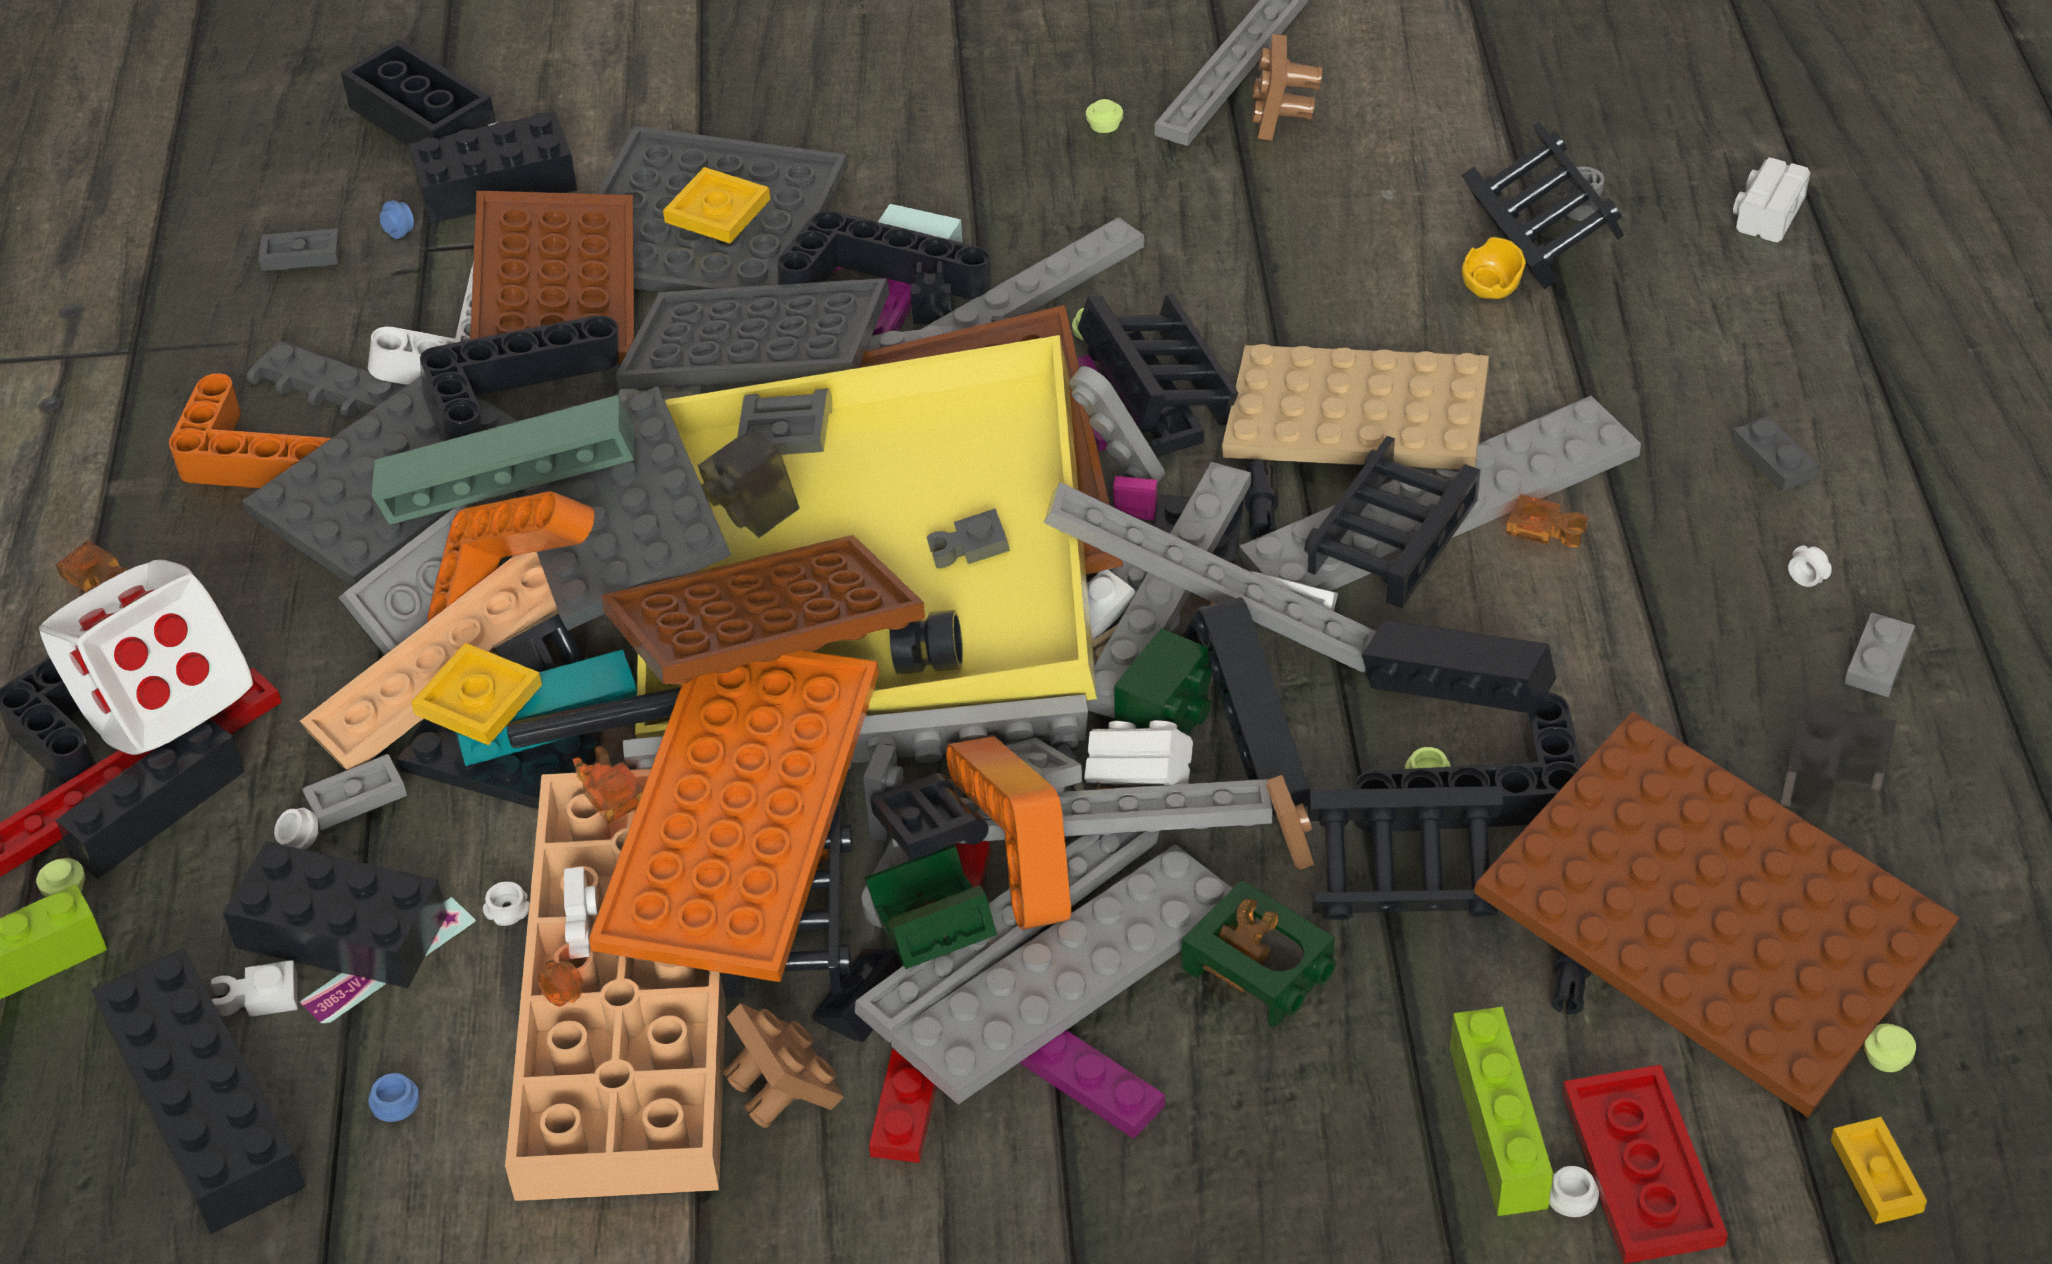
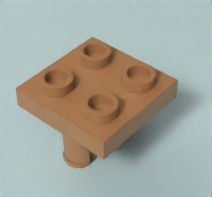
[1252,34,1322,141]
[722,1003,845,1128]

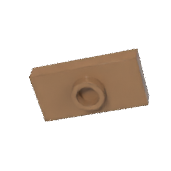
[1265,775,1315,870]

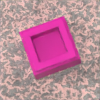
[1113,476,1158,520]

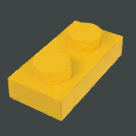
[1831,1117,1927,1224]

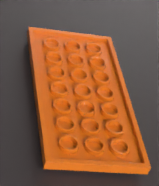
[588,650,879,982]

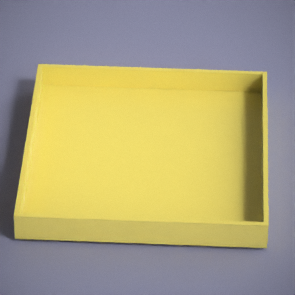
[635,335,1097,739]

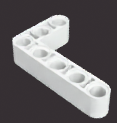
[368,260,474,385]

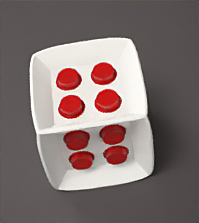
[39,559,253,755]

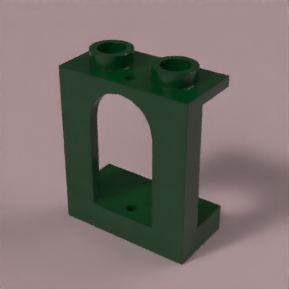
[864,844,997,970]
[1182,880,1336,1028]

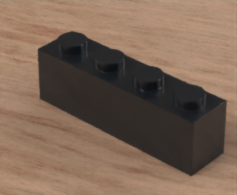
[1362,620,1556,714]
[55,718,244,879]

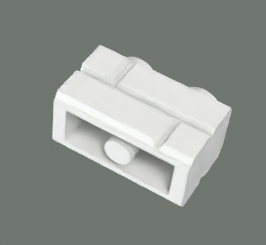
[1733,157,1810,243]
[1084,721,1193,789]

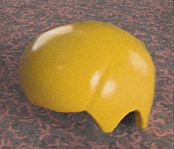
[1461,237,1526,299]

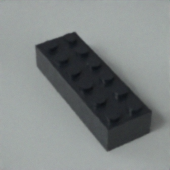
[91,947,306,1234]

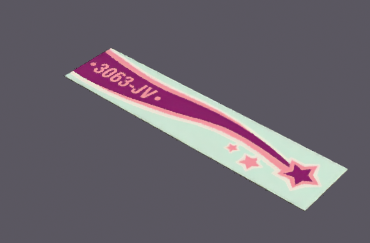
[300,897,476,1023]

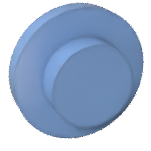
[380,200,414,239]
[368,1073,420,1122]

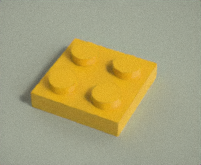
[663,167,771,243]
[411,643,542,746]

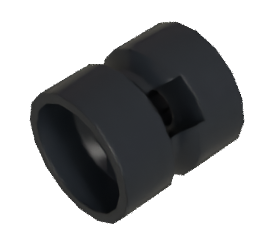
[890,610,963,675]

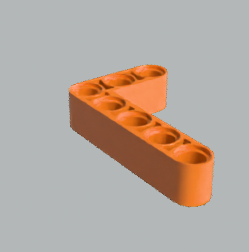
[169,373,331,488]
[427,491,595,622]
[946,736,1071,930]

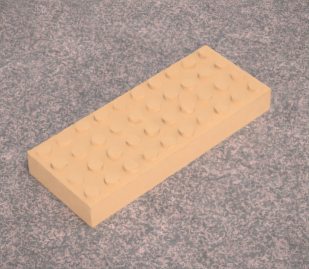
[505,769,726,1201]

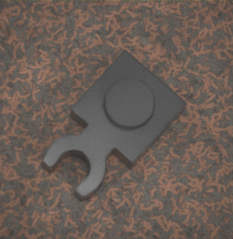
[926,509,1010,568]

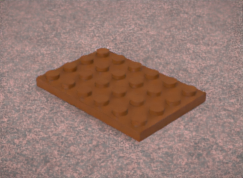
[470,191,634,364]
[601,535,925,685]

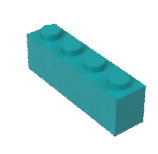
[455,650,637,766]

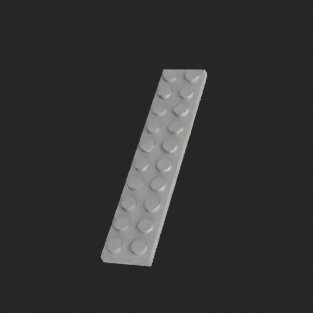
[1239,396,1641,591]
[623,694,1088,770]

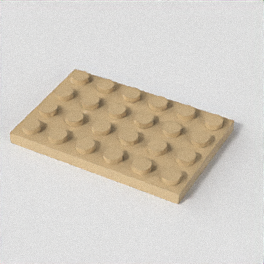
[1222,344,1489,470]

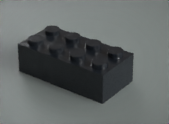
[341,39,496,146]
[408,111,578,224]
[223,841,447,988]

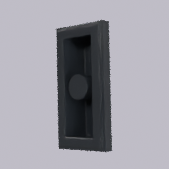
[811,949,903,1042]

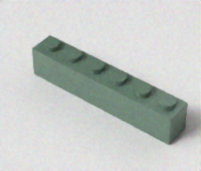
[372,395,634,525]

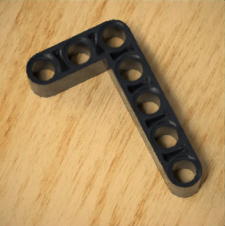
[777,211,991,299]
[420,315,619,441]
[1182,597,1310,817]
[0,657,95,784]
[1353,692,1582,833]

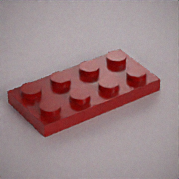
[1562,1065,1728,1264]

